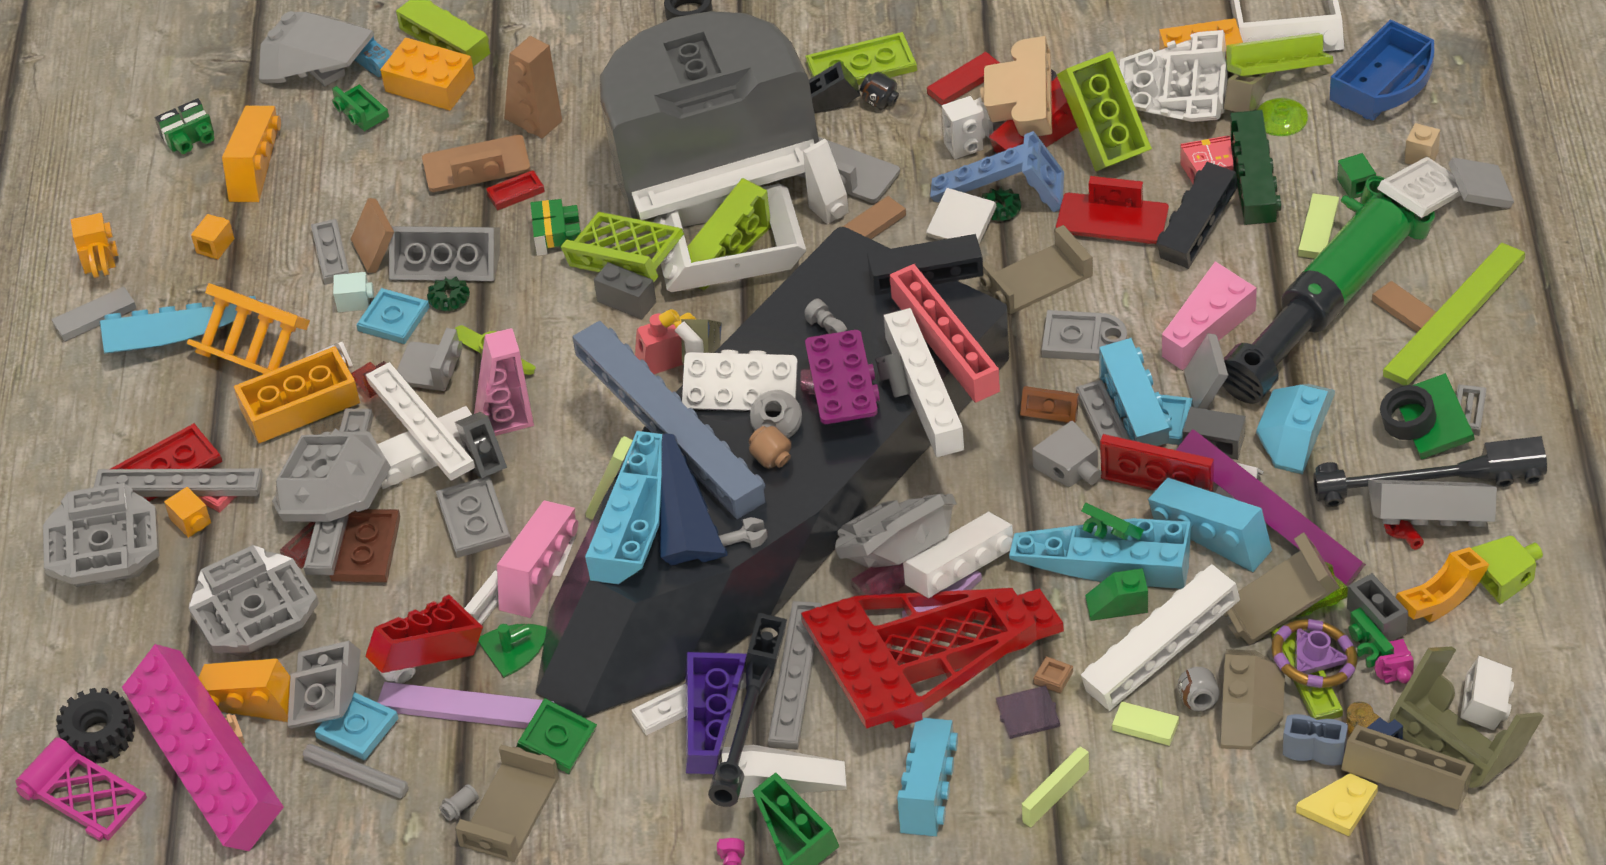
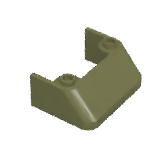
[1390,646,1544,788]

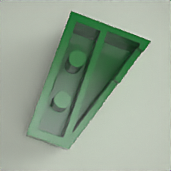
[753,772,840,865]

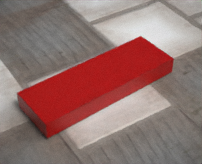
[927,52,1000,105]

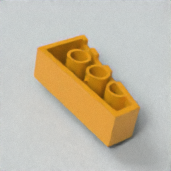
[222,106,281,202]

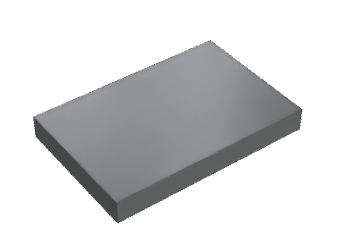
[436,476,511,558]

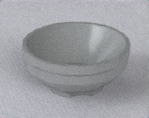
[750,390,802,438]

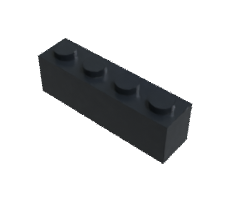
[1156,161,1238,269]
[867,234,984,295]

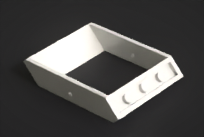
[1230,0,1344,51]
[653,184,806,292]

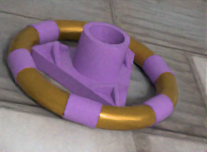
[1271,619,1357,688]

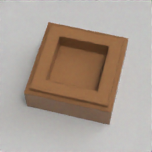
[1033,656,1073,694]

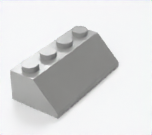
[389,226,500,281]
[1368,479,1497,527]

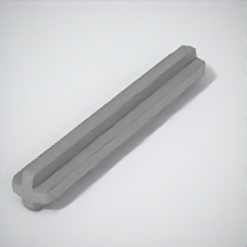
[303,744,409,798]

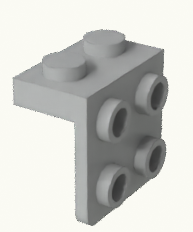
[397,328,462,391]

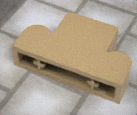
[980,36,1052,137]

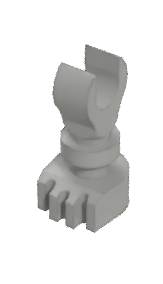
[804,298,847,334]

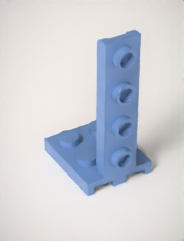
[930,131,1064,212]

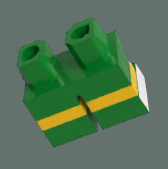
[530,199,581,256]

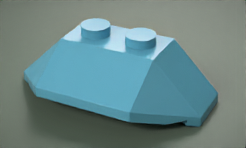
[1256,384,1335,474]

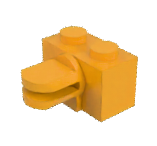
[71,213,119,278]

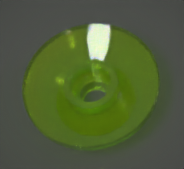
[1257,98,1308,136]

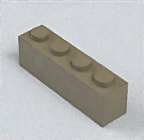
[1341,725,1474,810]

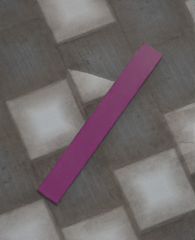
[1176,429,1366,587]

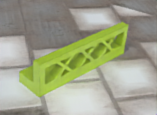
[1226,33,1333,76]

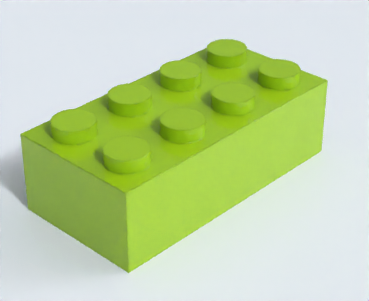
[1057,51,1152,172]

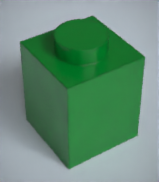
[1337,153,1376,199]

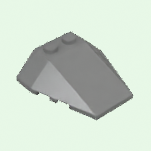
[259,11,375,83]

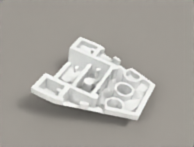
[1119,30,1228,122]

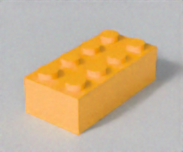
[233,346,360,444]

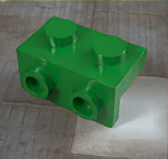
[332,84,389,131]

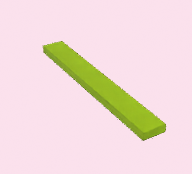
[1383,242,1525,386]

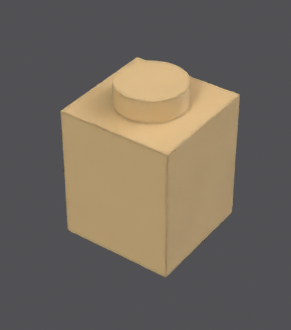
[1405,123,1440,165]

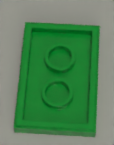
[1398,373,1475,459]

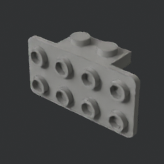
[797,137,900,203]

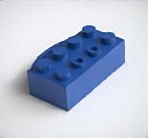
[1330,19,1434,121]

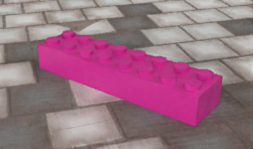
[122,644,284,851]

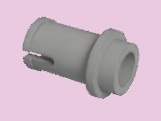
[439,784,479,821]

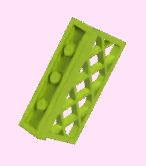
[561,212,684,283]

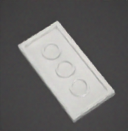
[1377,157,1461,218]

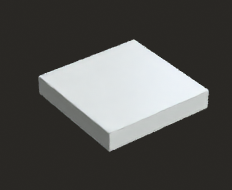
[926,188,997,244]

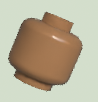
[749,426,791,469]

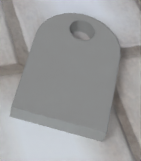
[1042,310,1127,361]

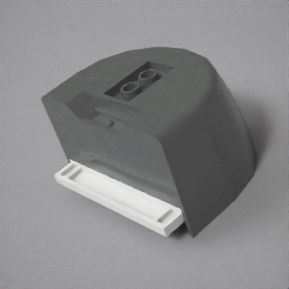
[600,11,819,220]

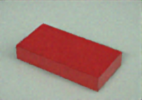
[486,170,545,211]

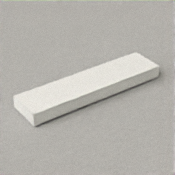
[632,672,746,735]

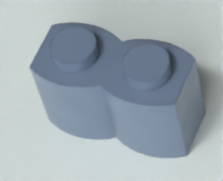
[1283,714,1348,766]

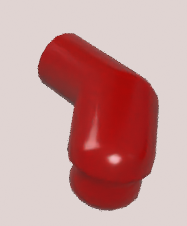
[1384,520,1424,550]

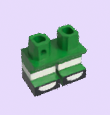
[155,98,215,154]

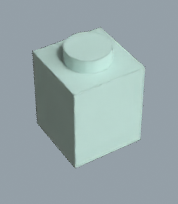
[333,272,374,313]

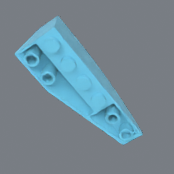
[585,431,662,584]
[1009,518,1191,589]

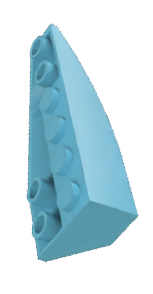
[99,296,263,354]

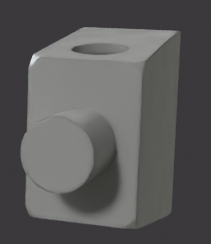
[1032,421,1101,487]

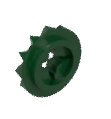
[982,186,1021,221]
[427,276,470,311]

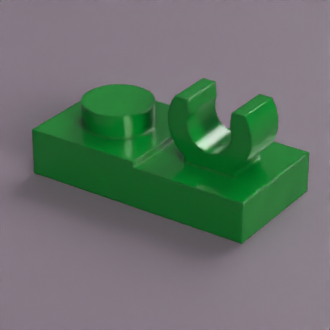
[1081,502,1144,541]
[1348,607,1394,668]

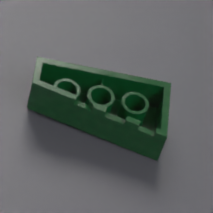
[1230,110,1281,225]

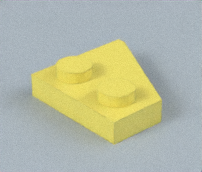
[1296,773,1378,836]

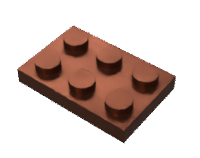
[329,509,401,582]

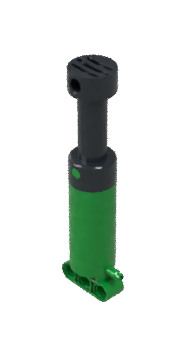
[1222,176,1435,404]

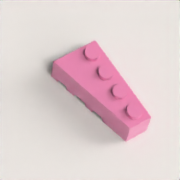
[1162,261,1257,370]
[474,328,534,436]
[497,500,578,618]

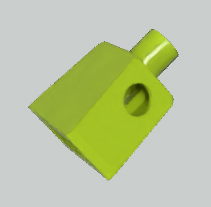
[1471,536,1543,604]

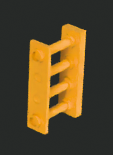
[187,283,310,375]

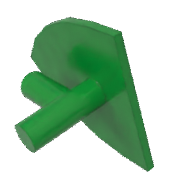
[478,624,547,678]

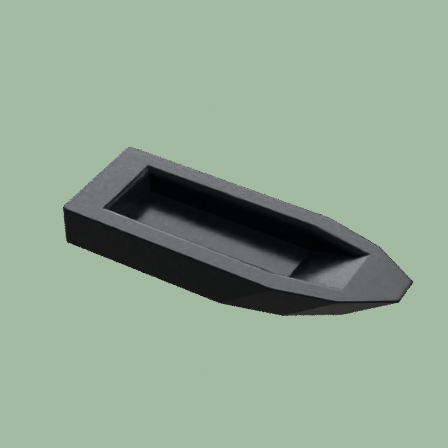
[536,227,1009,718]

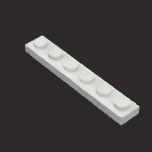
[366,362,475,480]

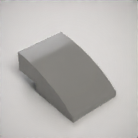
[287,641,361,729]

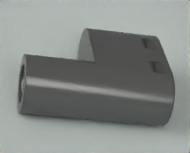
[875,352,910,398]

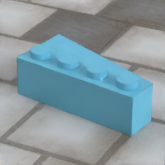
[1099,338,1172,446]
[1148,478,1272,572]
[897,718,958,836]

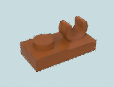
[1020,386,1080,423]

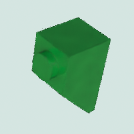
[1085,568,1148,621]

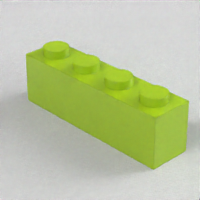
[396,0,491,67]

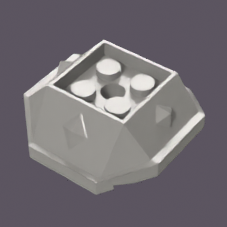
[272,428,391,522]
[43,483,160,587]
[835,494,957,568]
[189,545,319,658]

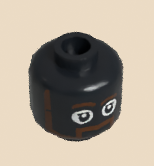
[859,71,899,110]

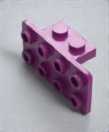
[805,330,880,424]

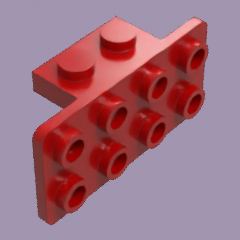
[1056,176,1169,244]

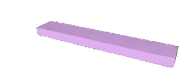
[377,682,554,729]

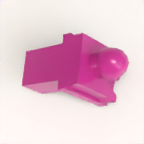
[1374,639,1414,684]

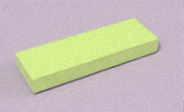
[1298,193,1339,259]
[1022,746,1089,828]

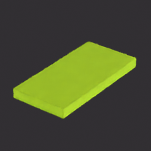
[805,32,917,85]

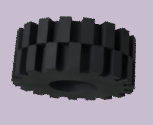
[56,688,135,763]

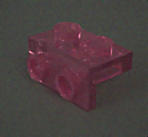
[851,563,905,596]

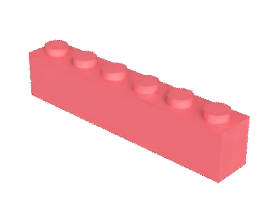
[890,264,1000,403]

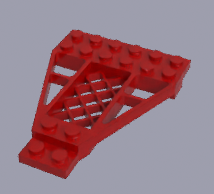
[801,588,1064,729]

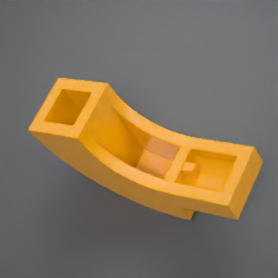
[1395,547,1489,623]

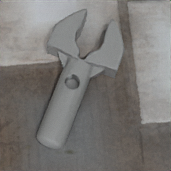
[719,517,768,548]

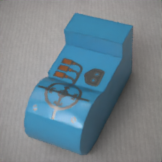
[354,36,392,77]

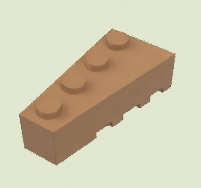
[504,36,562,139]

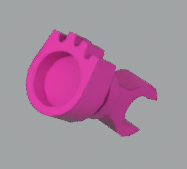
[717,838,745,865]

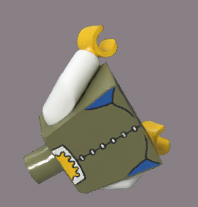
[659,309,722,364]

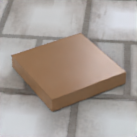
[351,198,394,273]

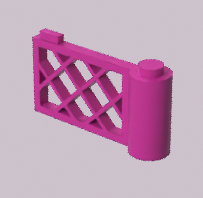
[15,737,147,841]

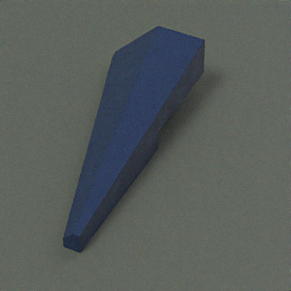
[661,433,728,566]

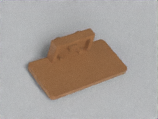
[422,135,531,192]

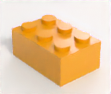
[380,37,475,111]

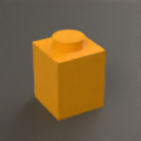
[191,214,234,260]
[164,487,211,538]

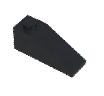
[809,61,861,113]

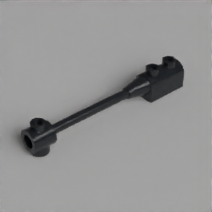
[1313,436,1547,507]
[708,613,787,807]

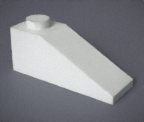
[803,139,849,224]

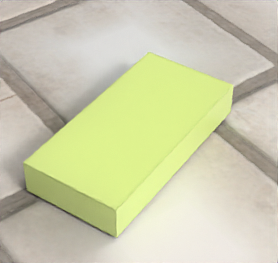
[1112,702,1179,746]

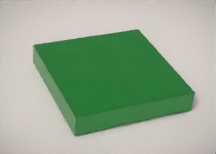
[516,698,597,774]

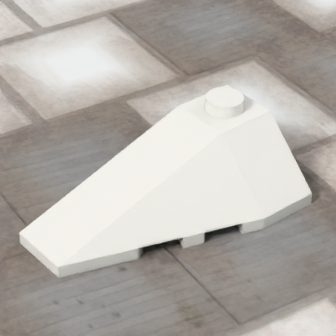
[722,745,847,798]

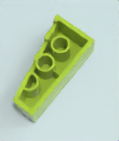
[687,178,771,290]

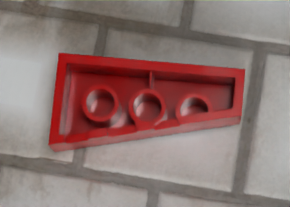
[989,77,1078,154]
[365,594,483,673]

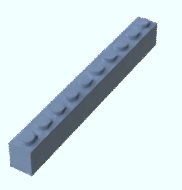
[572,321,766,519]

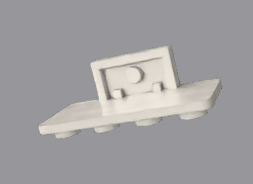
[682,350,798,412]

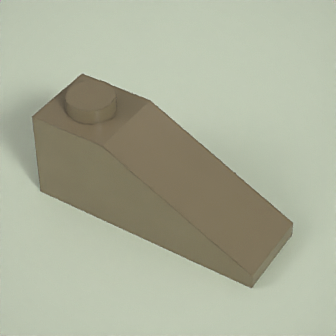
[1224,72,1276,113]

